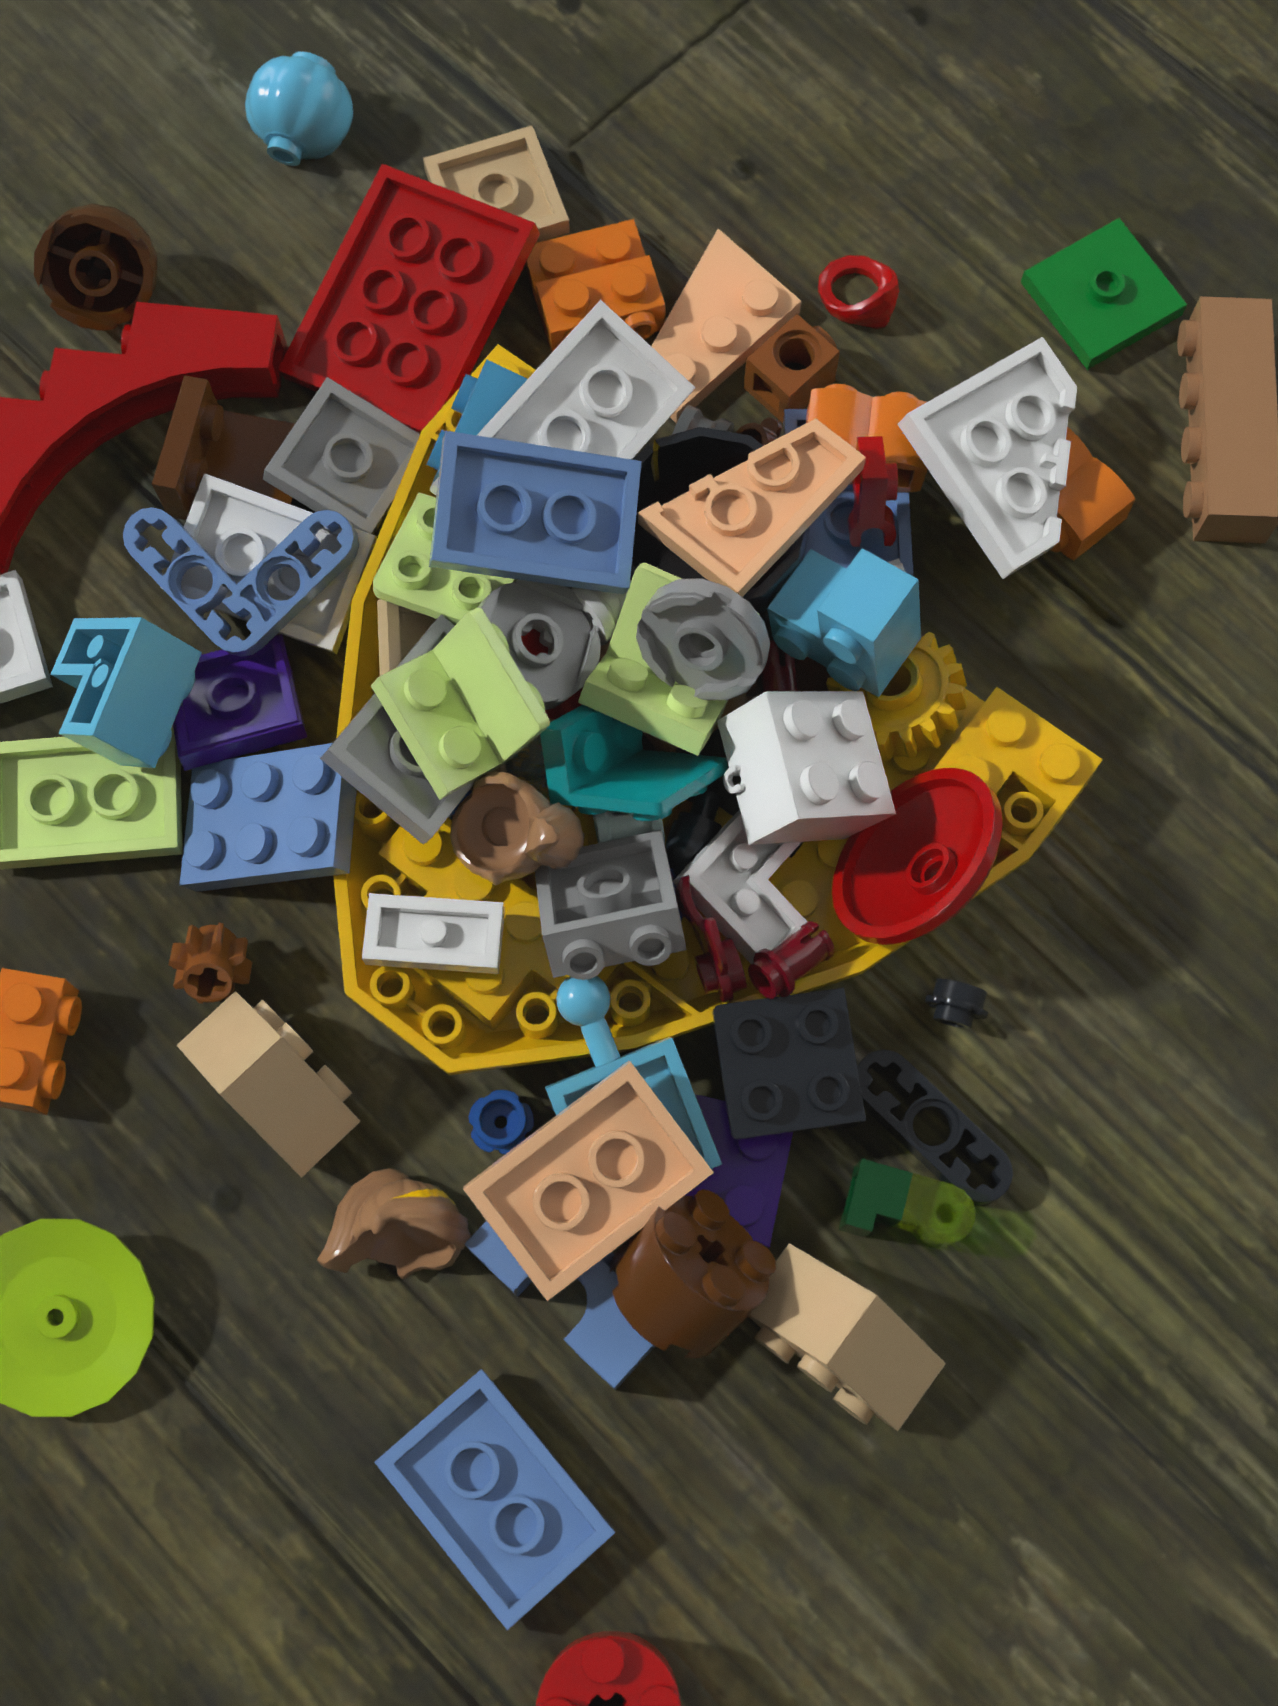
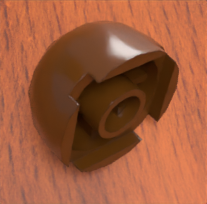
[34,204,158,331]

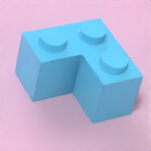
[767,548,921,698]
[50,617,202,768]

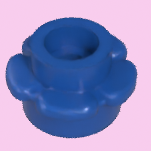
[468,1090,534,1155]

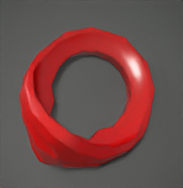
[818,255,899,329]

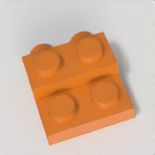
[525,219,665,353]
[0,968,82,1115]

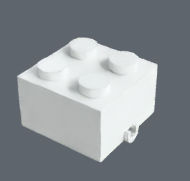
[717,691,896,845]

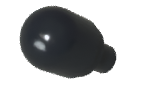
[665,790,722,876]

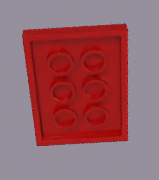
[277,164,540,434]

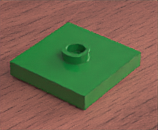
[1020,218,1187,370]

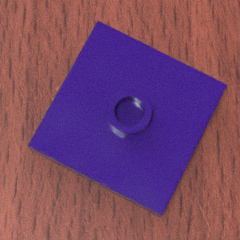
[173,634,307,771]

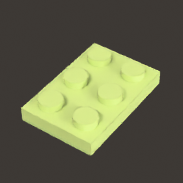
[0,728,183,870]

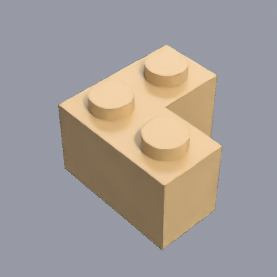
[177,991,360,1178]
[749,1243,946,1431]

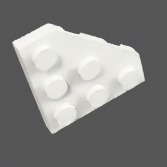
[897,337,1077,579]

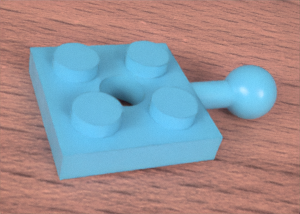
[545,976,722,1169]

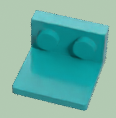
[540,705,728,821]

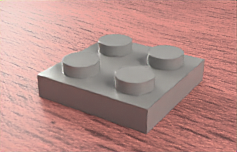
[263,377,420,535]

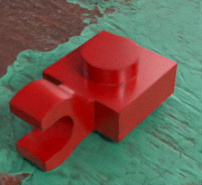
[848,436,898,547]

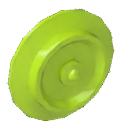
[0,1219,155,1417]

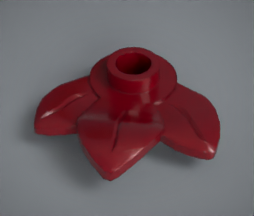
[675,875,747,1003]

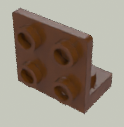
[152,375,295,520]

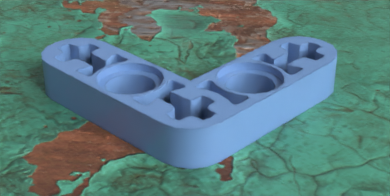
[123,507,359,657]

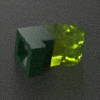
[839,1159,976,1248]

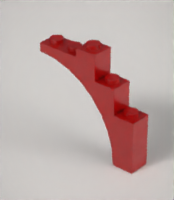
[0,302,287,574]

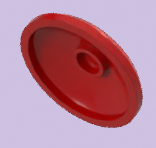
[832,768,1002,945]

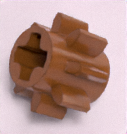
[168,922,252,1004]

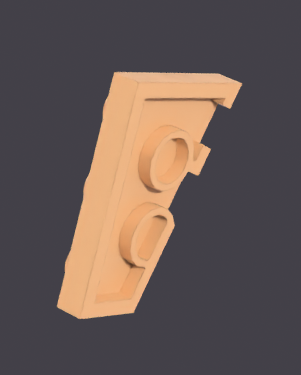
[651,229,801,423]
[638,418,866,597]

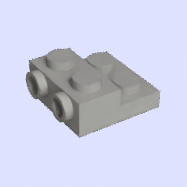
[535,830,687,980]

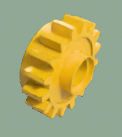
[826,632,968,761]

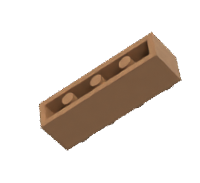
[1177,297,1278,543]

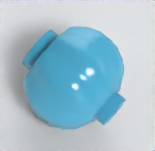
[245,52,353,166]

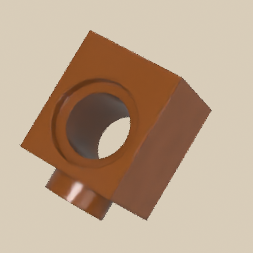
[744,314,840,423]

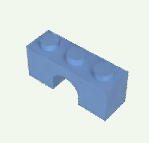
[465,1221,655,1390]

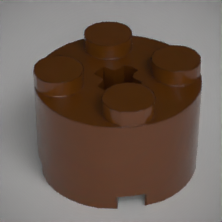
[610,1189,776,1359]

